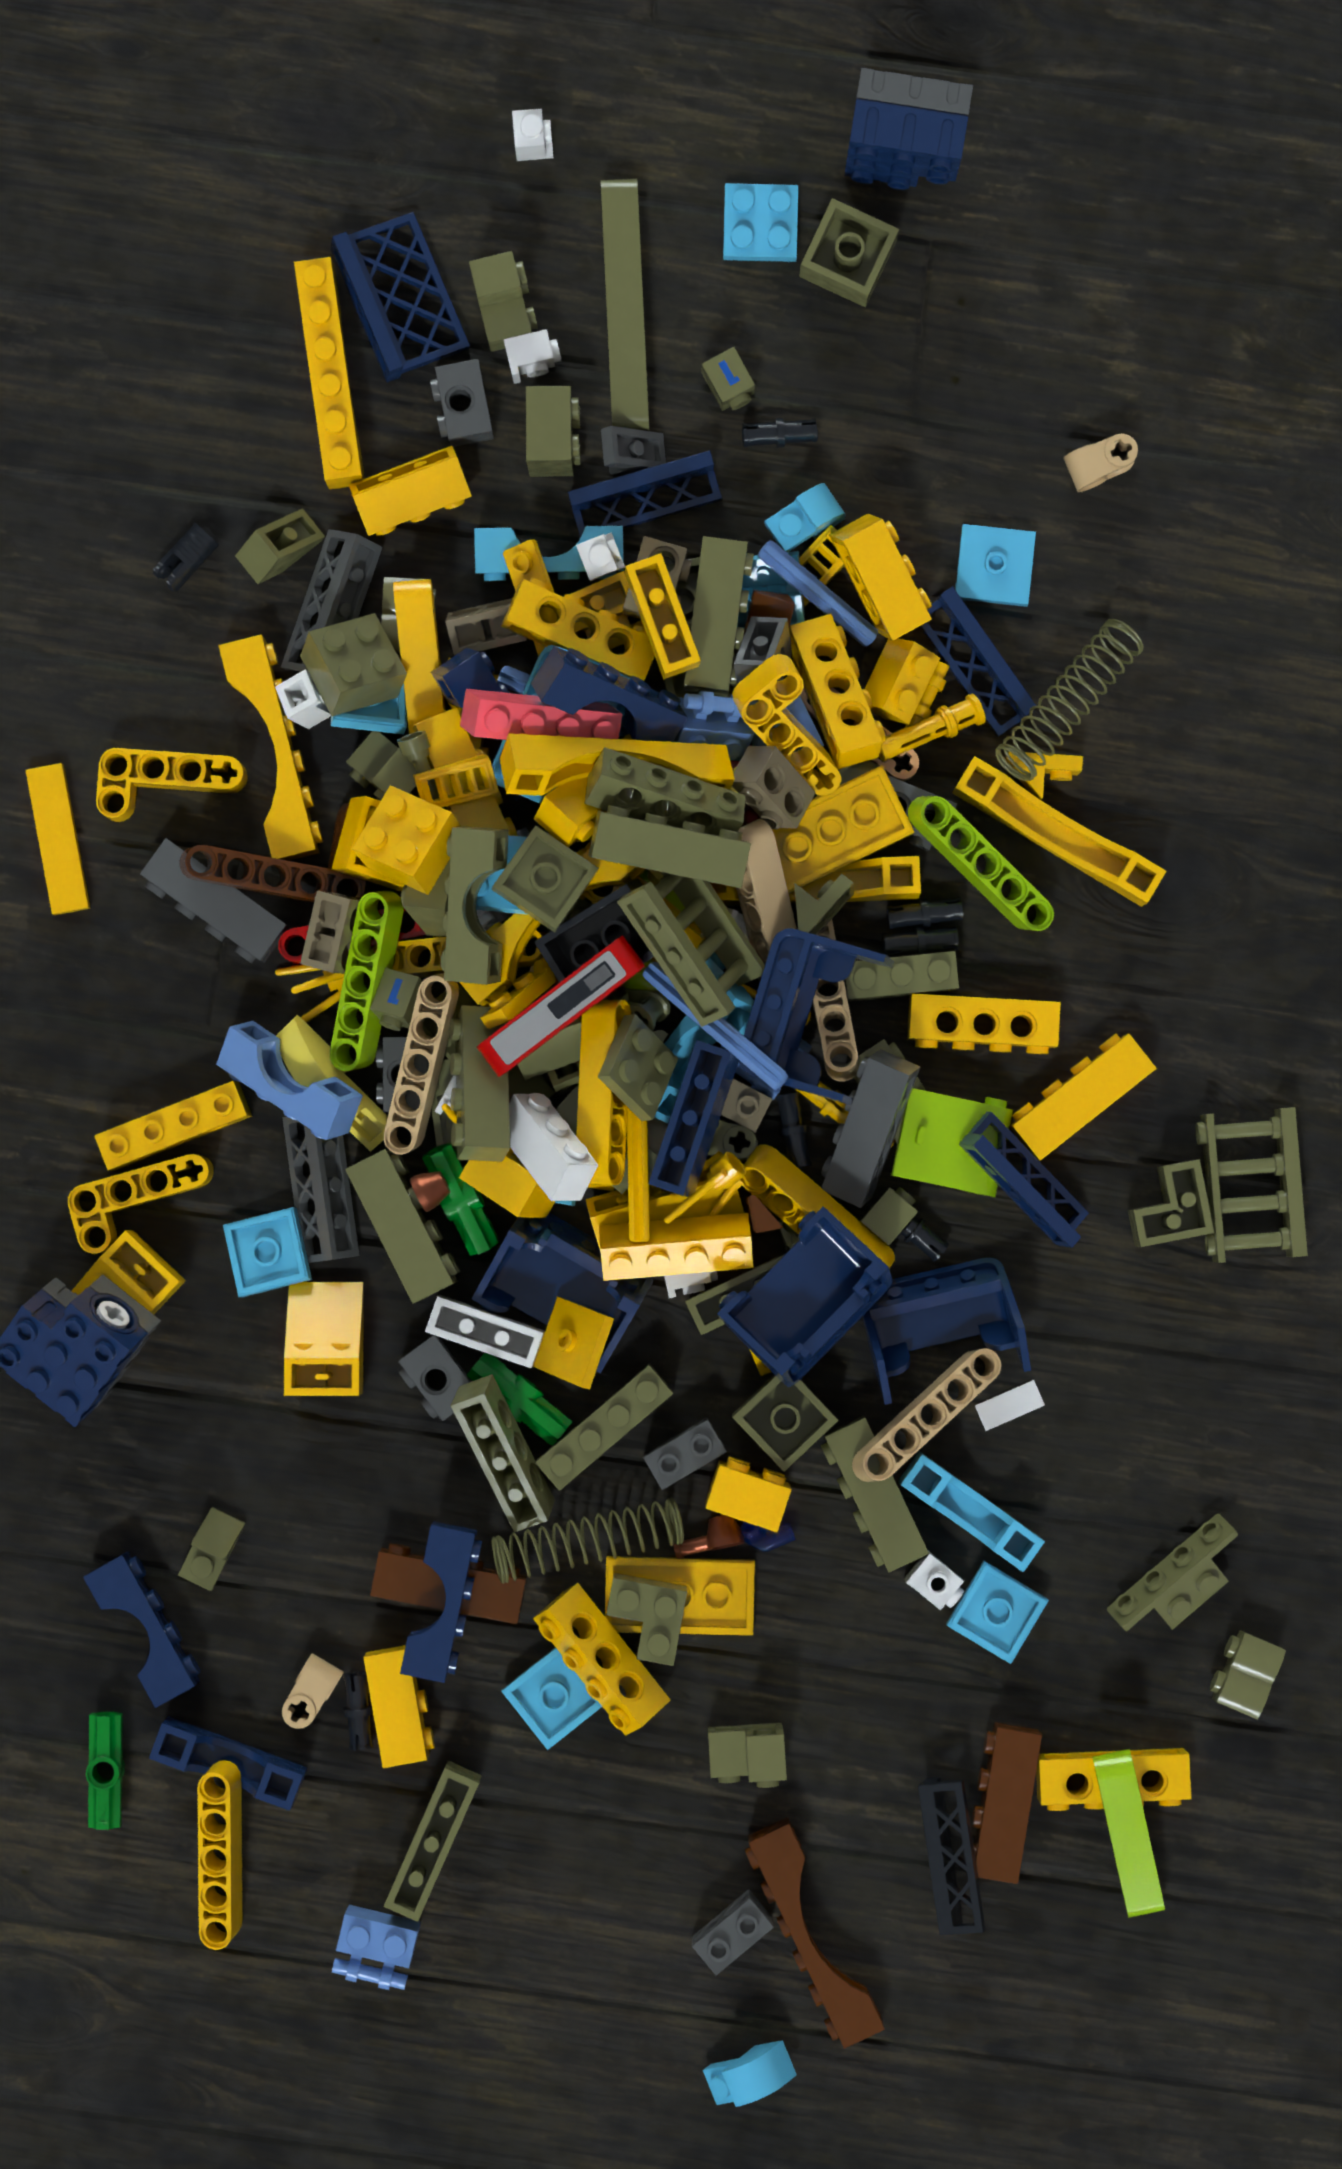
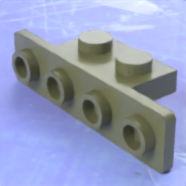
[1107,1514,1238,1631]

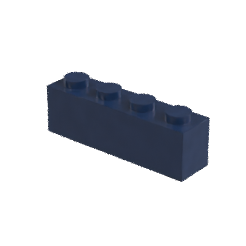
[648,1040,739,1197]

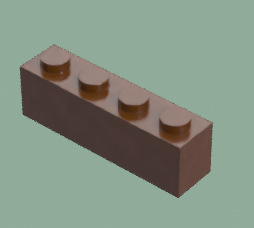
[370,1543,527,1624]
[971,1722,1042,1884]

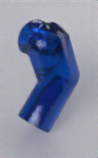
[740,1522,796,1552]

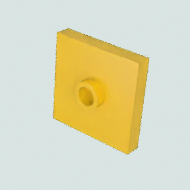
[533,1296,614,1390]

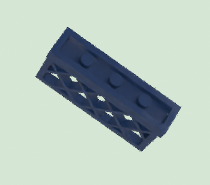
[331,212,470,382]

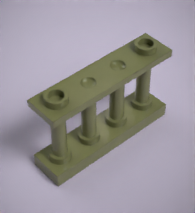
[617,872,765,1027]
[1195,1107,1308,1263]

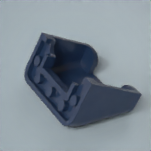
[717,1206,892,1387]
[472,1212,653,1374]

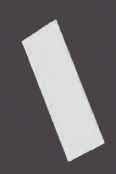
[975,1380,1045,1431]

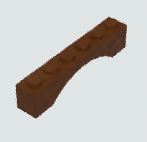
[744,1817,885,2049]

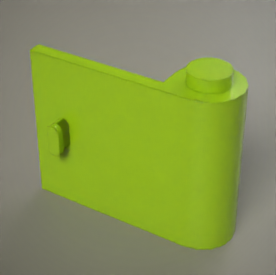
[891,1088,1013,1197]

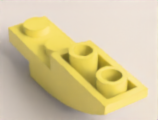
[276,1015,388,1152]

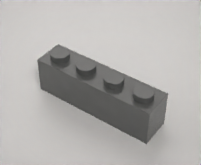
[140,838,290,963]
[821,1049,920,1208]

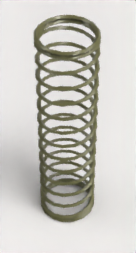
[995,619,1144,781]
[491,1497,684,1584]

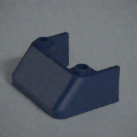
[739,928,894,1105]
[862,1258,1031,1405]

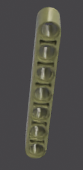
[601,178,649,431]

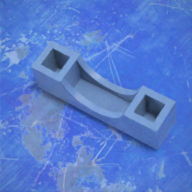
[216,1021,363,1140]

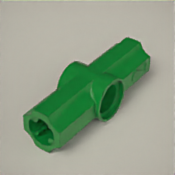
[422,1142,499,1256]
[466,1353,573,1446]
[86,1712,125,1830]

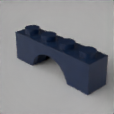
[531,646,688,742]
[431,648,523,801]
[400,1521,482,1683]
[83,1551,200,1708]
[149,1716,308,1811]

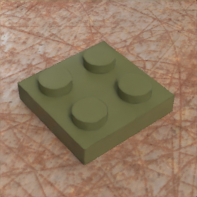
[492,825,599,932]
[598,1014,678,1121]

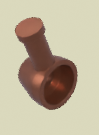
[410,1171,450,1212]
[673,1515,745,1559]

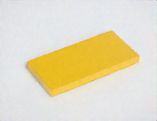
[772,765,915,894]
[605,1556,755,1635]

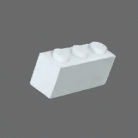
[509,1093,598,1201]
[425,1295,545,1368]

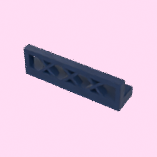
[568,450,722,538]
[920,586,1036,738]
[959,1111,1089,1248]

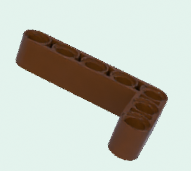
[179,802,366,902]

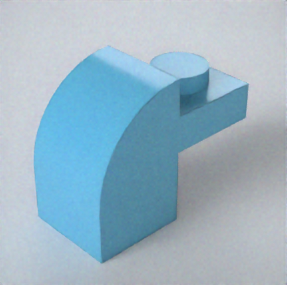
[764,483,846,553]
[703,2040,797,2107]

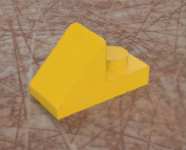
[1005,752,1083,800]

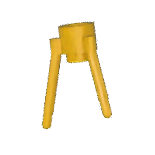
[275,965,344,1023]
[664,1151,746,1224]

